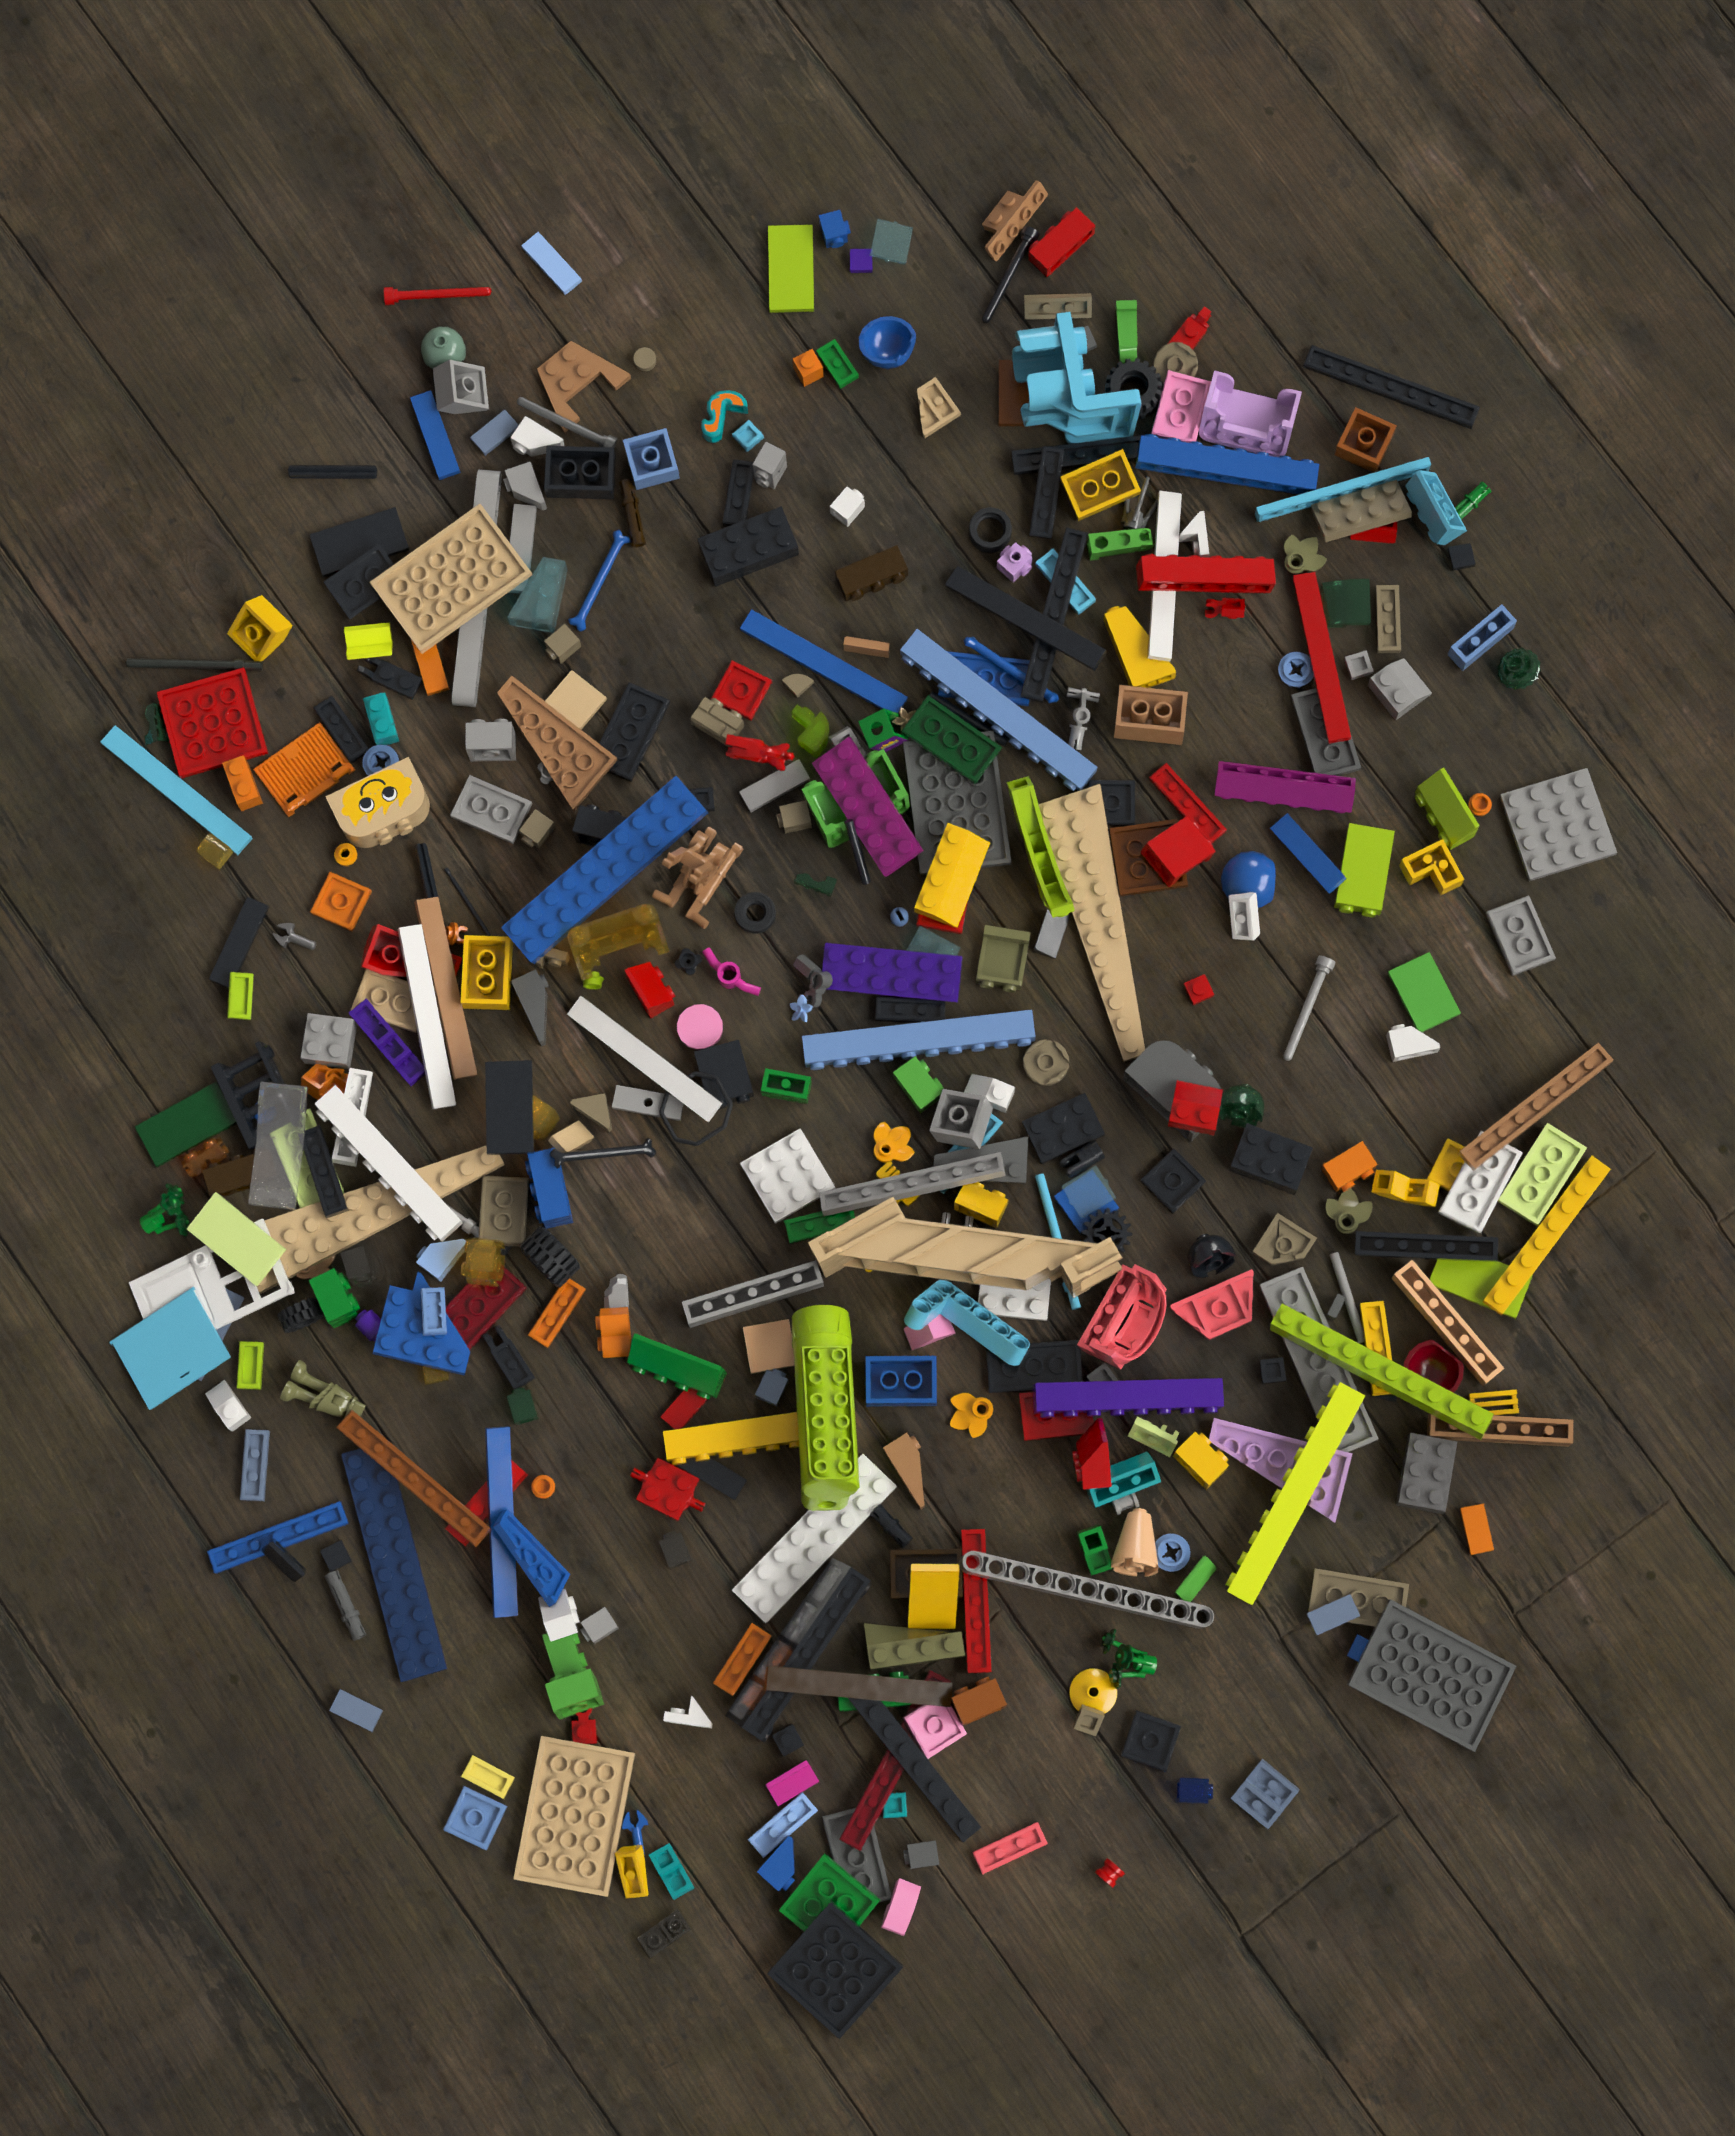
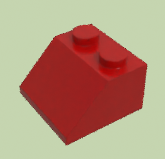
[624,962,675,1019]
[1168,1080,1223,1136]

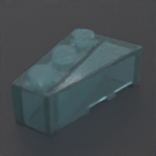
[507,557,568,633]

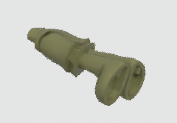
[280,1360,366,1418]

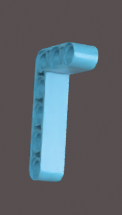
[904,1280,1030,1366]

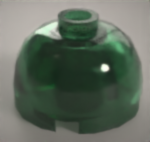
[1219,1084,1265,1127]

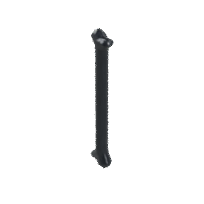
[549,1138,656,1169]

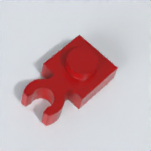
[572,1708,597,1744]

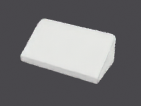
[1229,892,1260,941]

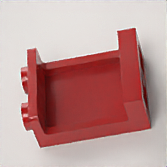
[1141,816,1216,887]

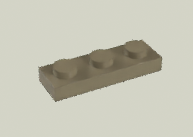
[1024,293,1092,319]
[1375,585,1401,653]

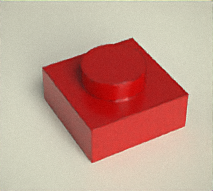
[1183,974,1214,1005]

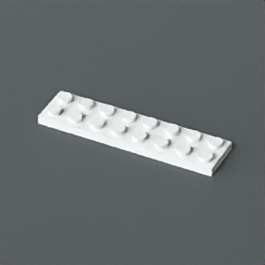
[732,1454,897,1623]

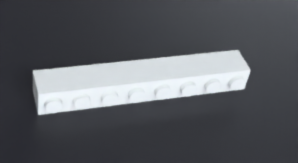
[315,1085,463,1242]

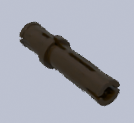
[619,479,646,548]

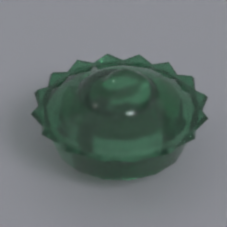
[1497,648,1541,690]

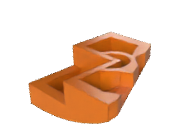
[301,1064,348,1100]

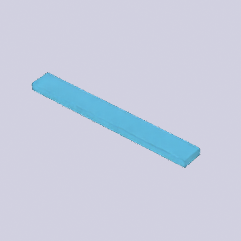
[1255,457,1431,522]
[101,725,253,855]

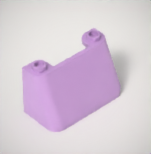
[1199,371,1302,457]

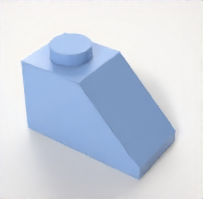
[416,1239,469,1282]

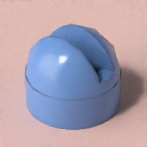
[890,907,909,927]

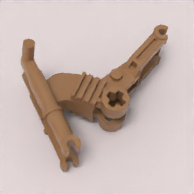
[652,827,743,929]

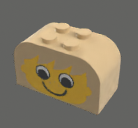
[325,757,430,848]

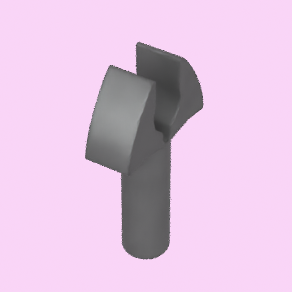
[273,923,316,950]

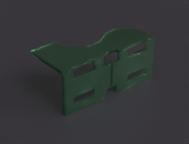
[145,703,170,745]
[794,873,837,897]

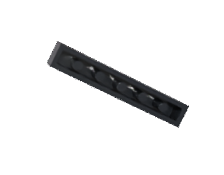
[1355,1231,1498,1262]

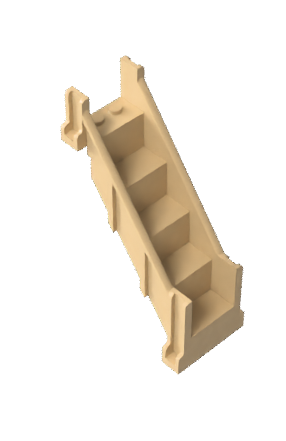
[808,1197,1122,1298]

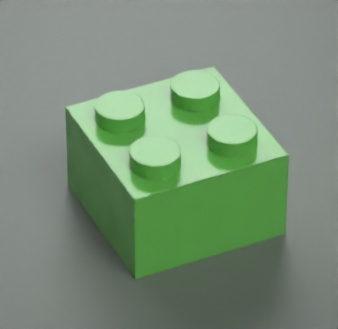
[545,1668,604,1720]

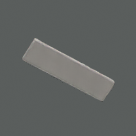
[508,504,537,594]

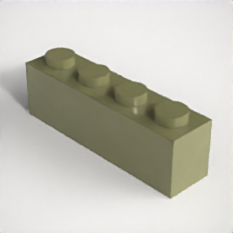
[864,1623,965,1671]

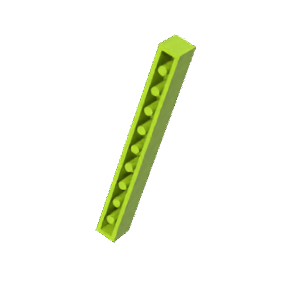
[1270,1304,1494,1440]

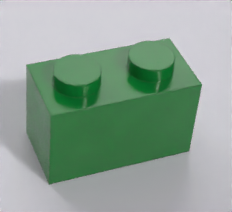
[761,1068,812,1104]

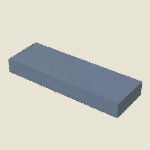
[240,1429,270,1502]

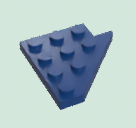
[373,1272,470,1376]

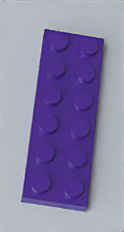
[822,943,963,1003]

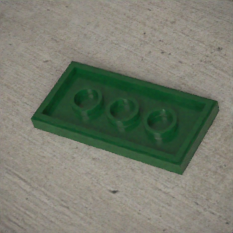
[901,695,1002,785]
[135,1082,237,1168]

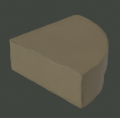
[782,674,814,698]

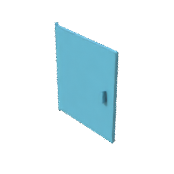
[109,1286,231,1410]

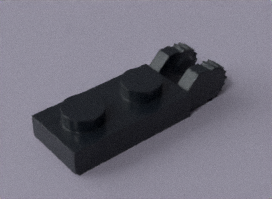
[356,657,423,700]
[483,1325,536,1391]

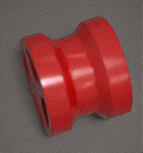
[1095,1858,1125,1888]

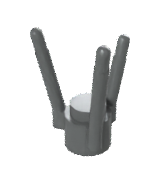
[1121,476,1158,530]

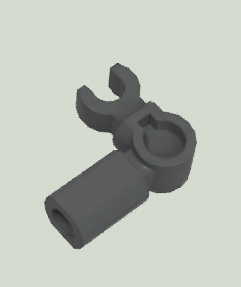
[793,955,833,1007]

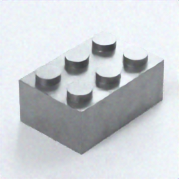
[1396,1433,1457,1514]

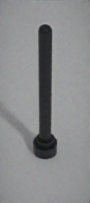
[982,226,1040,323]

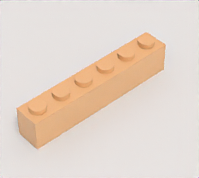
[1392,1260,1504,1386]

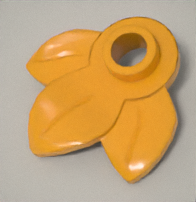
[873,1122,915,1163]
[950,1393,993,1438]

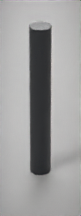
[844,819,871,885]

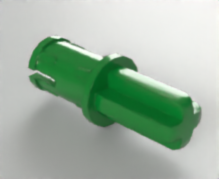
[1455,481,1491,520]

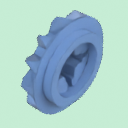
[1278,652,1313,688]
[363,745,399,776]
[1155,1534,1190,1572]

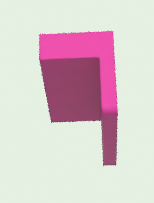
[766,1760,819,1806]

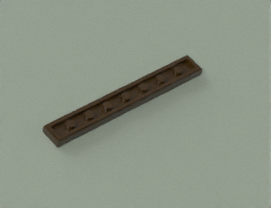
[764,1666,953,1707]

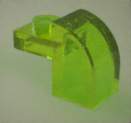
[791,704,830,758]

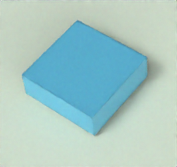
[732,420,764,452]

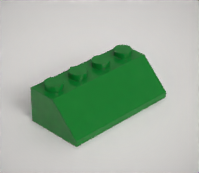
[627,1333,727,1400]

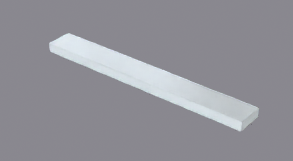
[1148,491,1182,662]
[398,924,456,1110]
[567,996,723,1122]

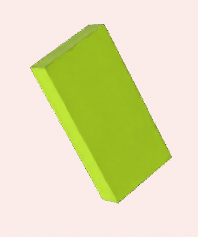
[227,972,254,1020]
[237,1342,264,1390]

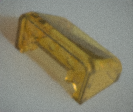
[567,904,670,981]

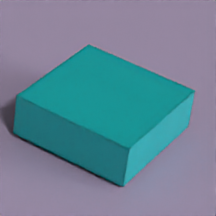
[883,1792,907,1818]

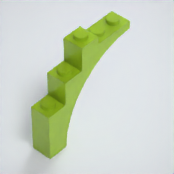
[1007,776,1075,918]

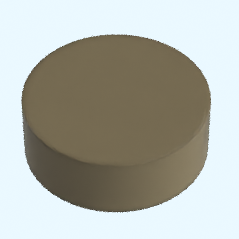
[634,347,656,371]

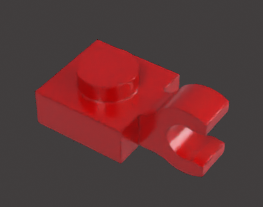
[1205,598,1245,619]

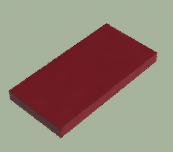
[446,1256,527,1350]

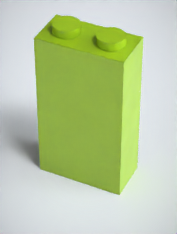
[1334,823,1395,917]

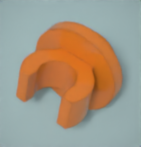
[445,922,468,945]

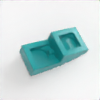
[649,1843,695,1900]

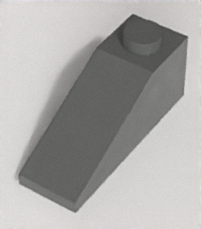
[511,969,549,1047]

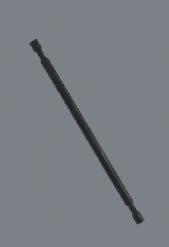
[444,868,492,936]

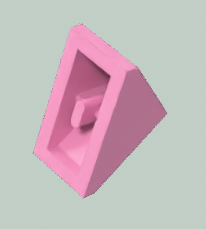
[904,1314,956,1351]

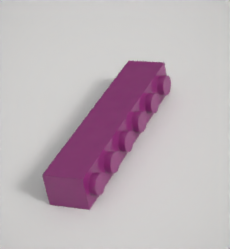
[1215,761,1356,813]

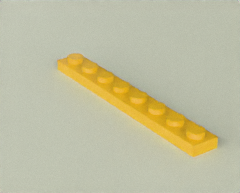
[1483,1156,1611,1316]

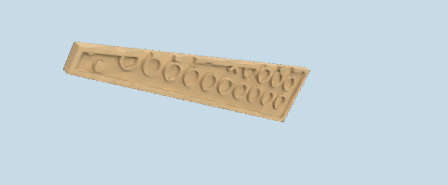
[1039,784,1145,1062]
[257,1146,505,1294]

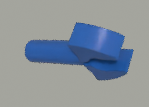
[622,1810,649,1855]

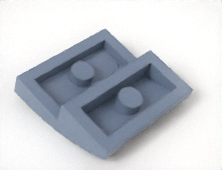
[1231,1759,1300,1829]

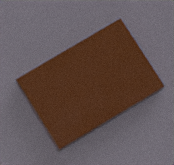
[999,360,1044,426]

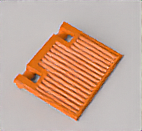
[253,722,355,817]

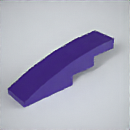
[349,999,426,1086]

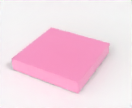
[902,1705,967,1759]

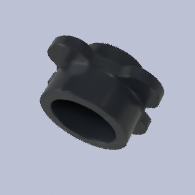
[675,948,702,975]

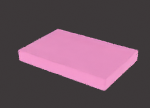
[1151,370,1211,443]

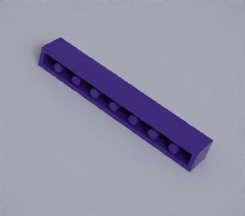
[1032,1378,1224,1418]

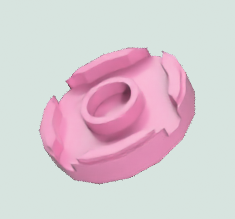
[677,1004,723,1051]

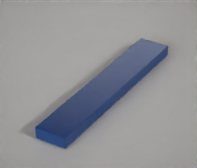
[207,1501,349,1574]

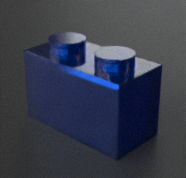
[1177,1778,1213,1805]

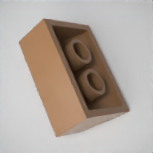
[1114,685,1188,745]

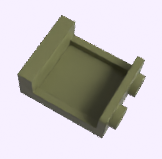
[976,925,1030,993]

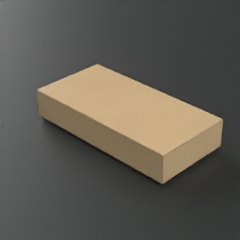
[548,1120,594,1152]

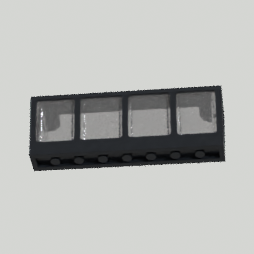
[725,1558,872,1743]

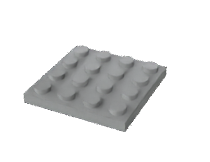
[1499,768,1617,881]

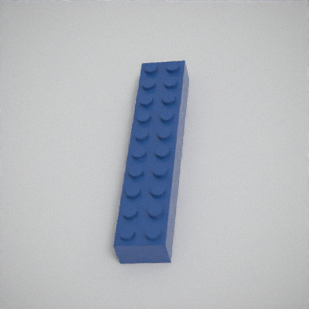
[501,776,709,964]

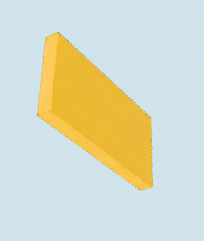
[908,1564,959,1629]

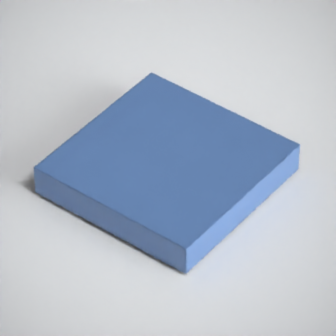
[443,1786,508,1850]

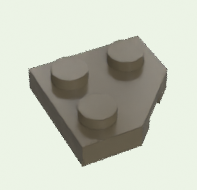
[1252,1213,1317,1265]

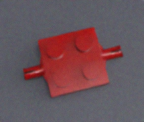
[630,1458,706,1522]

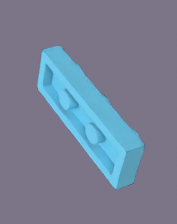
[1035,549,1096,615]

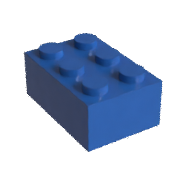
[525,1148,573,1229]
[866,1356,937,1407]

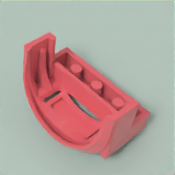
[1077,1264,1167,1370]

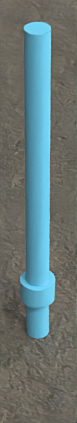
[1035,1174,1081,1310]

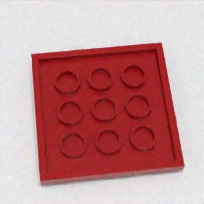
[157,668,268,778]

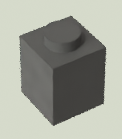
[903,1840,939,1869]

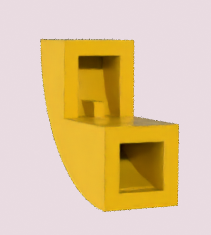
[1372,1170,1440,1207]

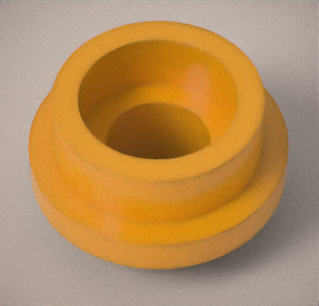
[334,843,357,866]

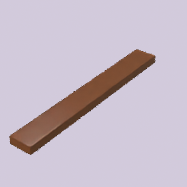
[336,1410,492,1547]

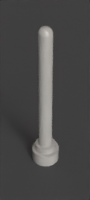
[1283,955,1336,1061]

